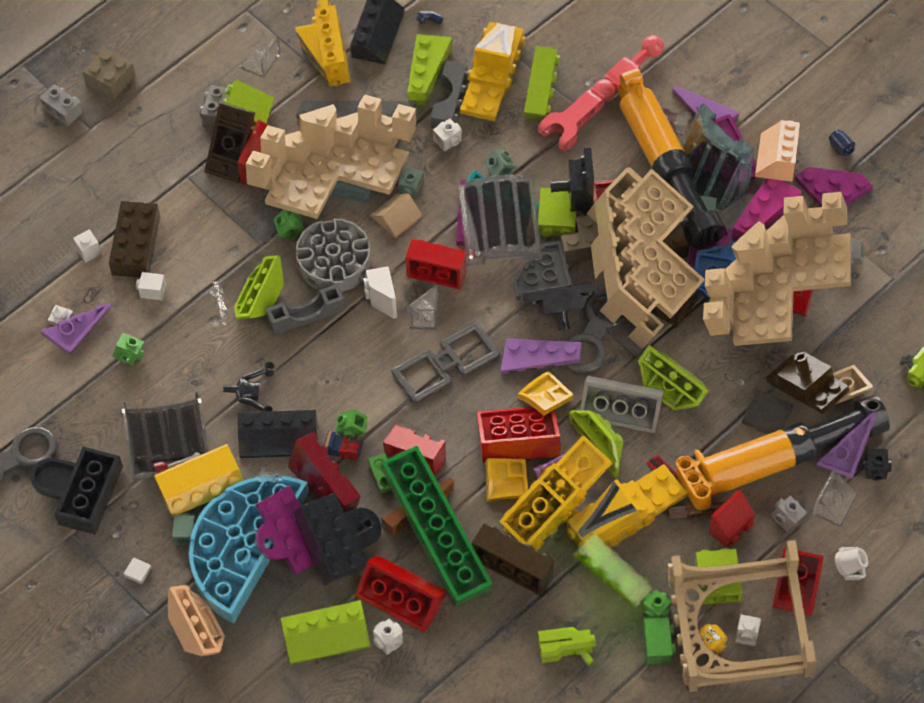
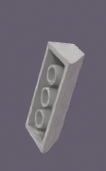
[580,376,664,433]

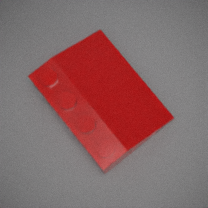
[476,407,561,463]

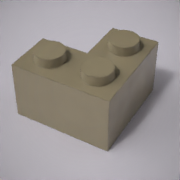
[561,215,599,263]

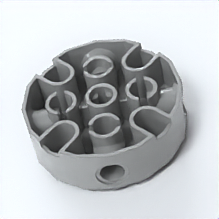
[296,219,371,292]

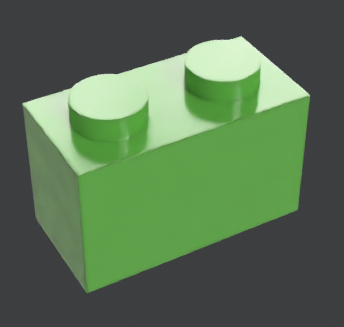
[643,617,676,665]

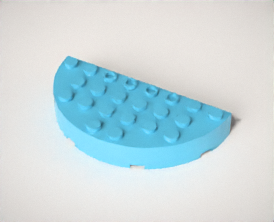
[189,476,309,624]

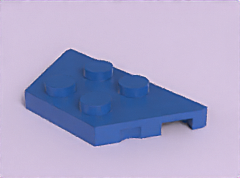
[694,241,737,300]

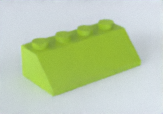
[281,600,370,665]

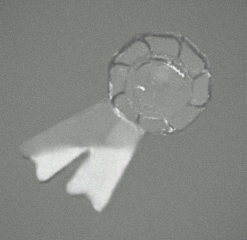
[209,281,228,325]
[251,467,281,483]

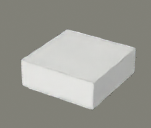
[124,557,152,584]

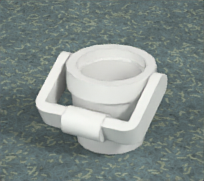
[835,547,868,580]

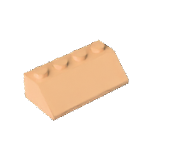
[755,121,800,182]

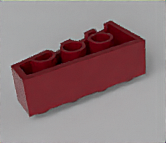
[287,432,361,513]

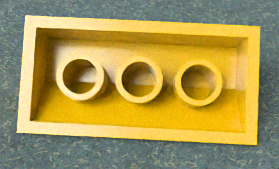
[154,444,244,517]

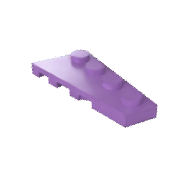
[500,338,582,375]

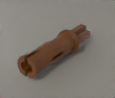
[667,501,726,519]

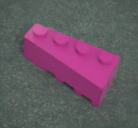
[731,178,802,241]

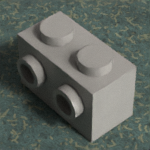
[39,84,83,126]
[199,85,227,126]

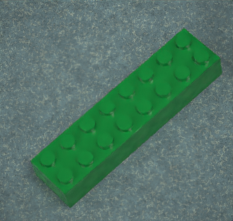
[381,445,493,607]

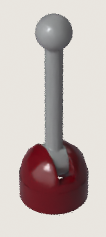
[153,452,201,474]

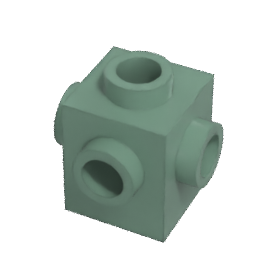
[484,149,517,179]

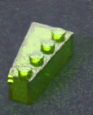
[573,533,652,608]

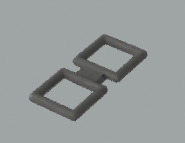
[391,322,500,403]

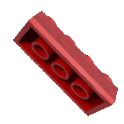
[355,555,447,632]

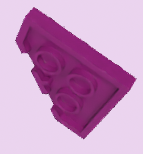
[795,167,873,207]

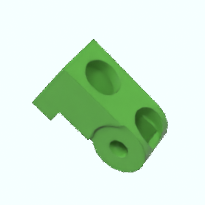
[368,453,391,494]

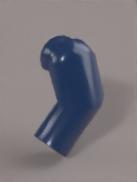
[416,11,444,25]

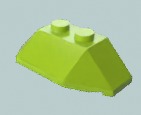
[234,255,284,319]
[638,345,710,411]
[569,410,623,478]

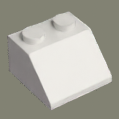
[363,266,397,319]

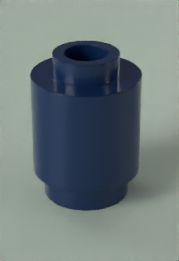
[829,129,855,156]

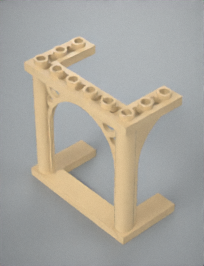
[668,540,816,692]

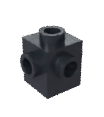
[862,448,892,481]

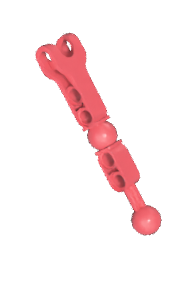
[538,36,664,152]

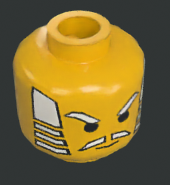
[699,623,728,655]

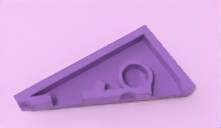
[672,86,739,124]
[41,303,111,355]
[817,412,877,479]

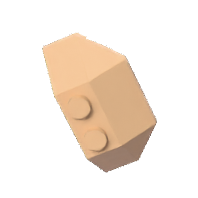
[168,585,225,656]

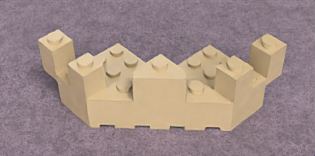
[246,95,416,219]
[587,167,705,349]
[703,192,851,346]

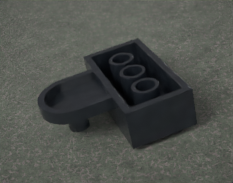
[30,446,123,535]
[293,493,382,586]

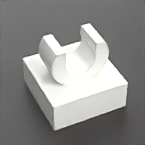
[48,305,74,326]

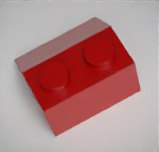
[709,490,755,548]

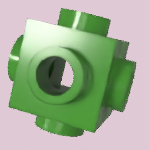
[273,209,305,240]
[112,333,144,366]
[336,409,368,438]
[642,589,672,618]

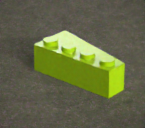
[407,34,453,106]
[524,46,560,121]

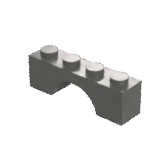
[431,60,469,128]
[266,284,345,335]

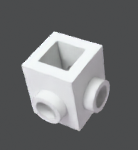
[433,119,462,152]
[373,619,403,655]

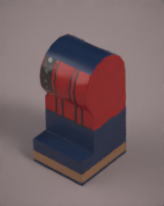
[324,431,363,460]

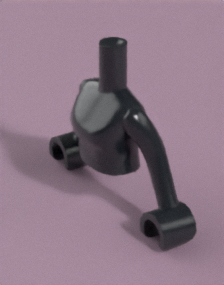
[223,362,274,412]

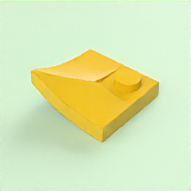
[517,371,573,416]
[485,458,528,502]

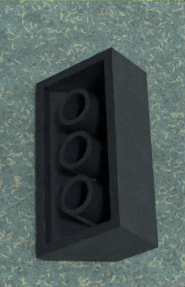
[350,0,405,65]
[238,410,318,458]

